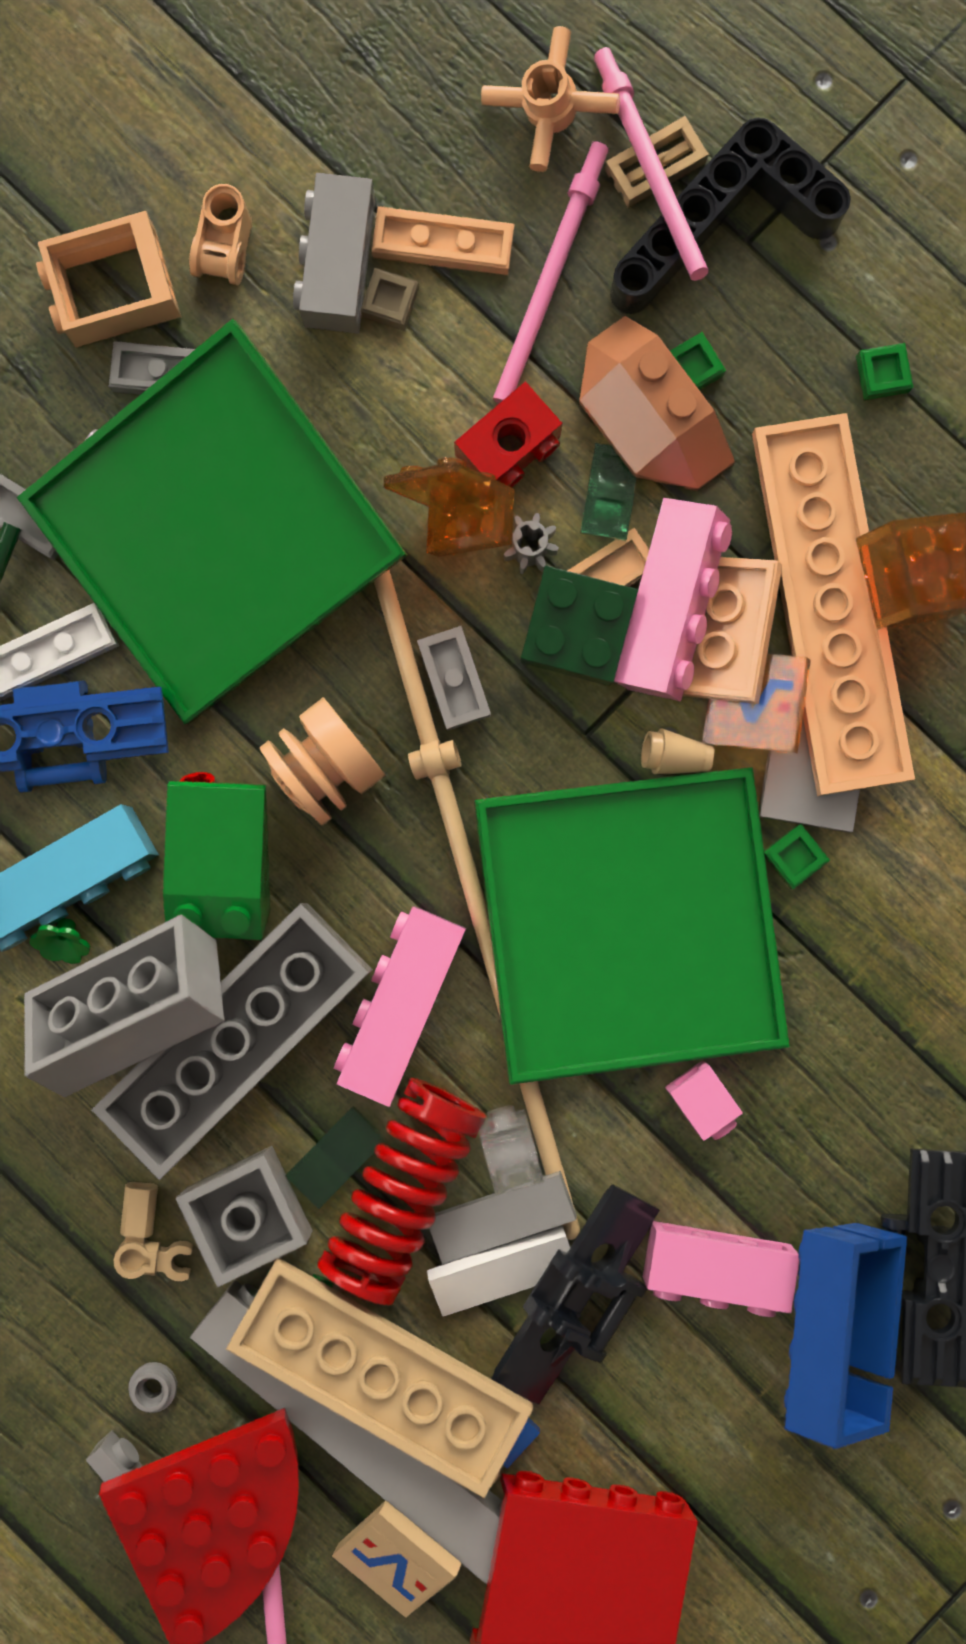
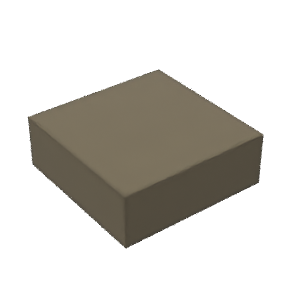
[360,268,419,331]

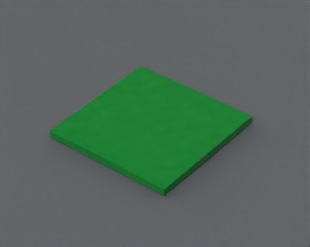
[17,318,408,725]
[474,767,790,1085]

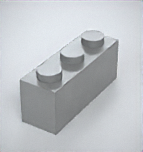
[293,173,375,334]

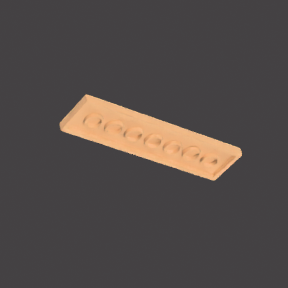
[752,413,915,796]

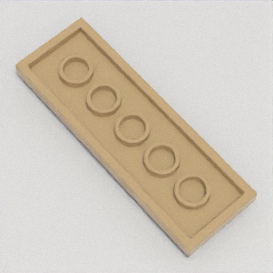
[226,1258,533,1498]

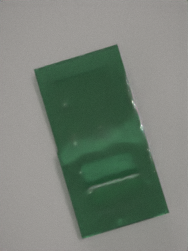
[580,443,637,541]

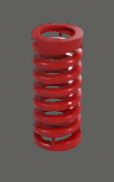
[317,1077,487,1305]

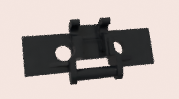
[881,1148,966,1387]
[491,1184,660,1404]

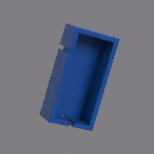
[784,1223,907,1449]

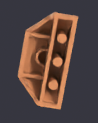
[579,316,735,491]

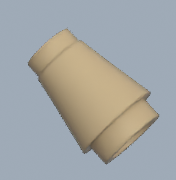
[641,728,714,774]

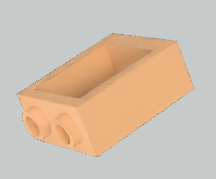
[36,211,181,348]

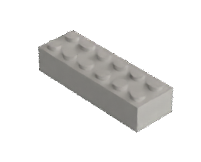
[92,903,373,1180]

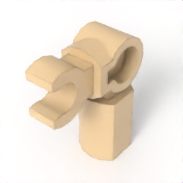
[113,1182,194,1281]

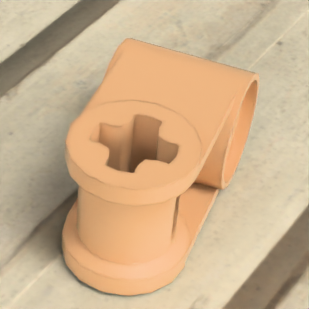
[189,184,252,286]

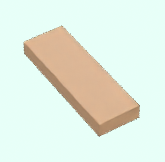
[371,207,514,275]

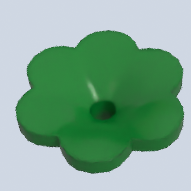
[29,918,91,964]

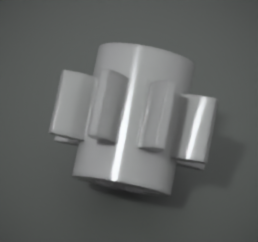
[501,513,559,574]

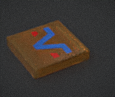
[702,654,811,754]

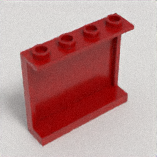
[470,1471,698,1644]

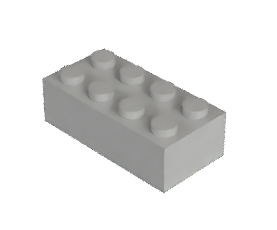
[24,915,224,1097]

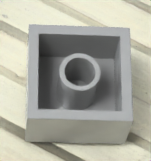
[176,1146,313,1288]

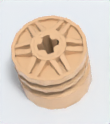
[259,697,386,826]

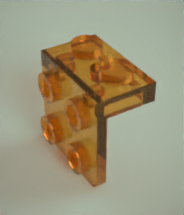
[383,458,515,557]

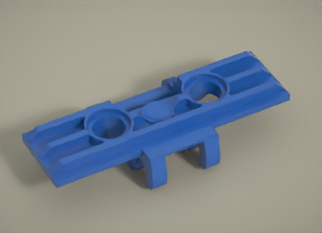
[0,681,169,793]

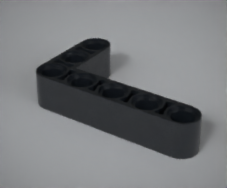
[610,117,851,314]

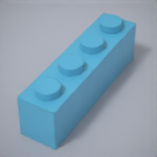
[0,804,159,952]

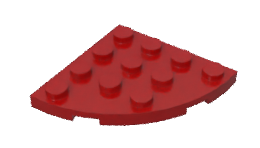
[99,1408,299,1644]

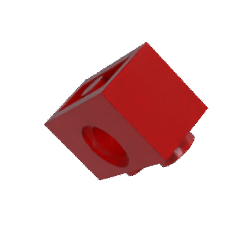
[454,381,563,496]

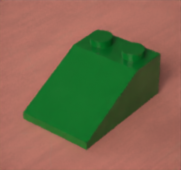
[163,781,270,940]

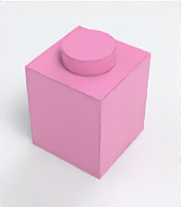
[665,1060,743,1141]

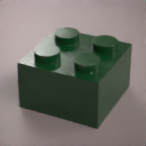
[520,565,638,686]

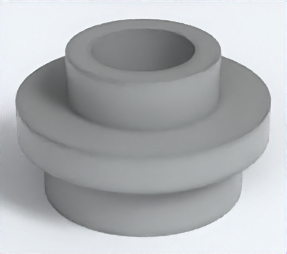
[128,1362,177,1413]

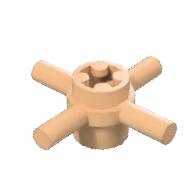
[481,26,620,172]

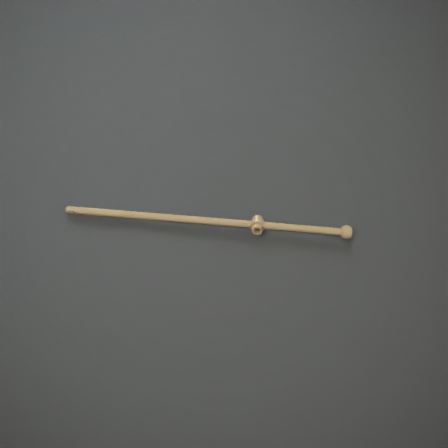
[374,570,580,1240]

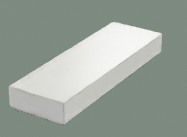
[0,603,119,701]
[427,1226,570,1317]

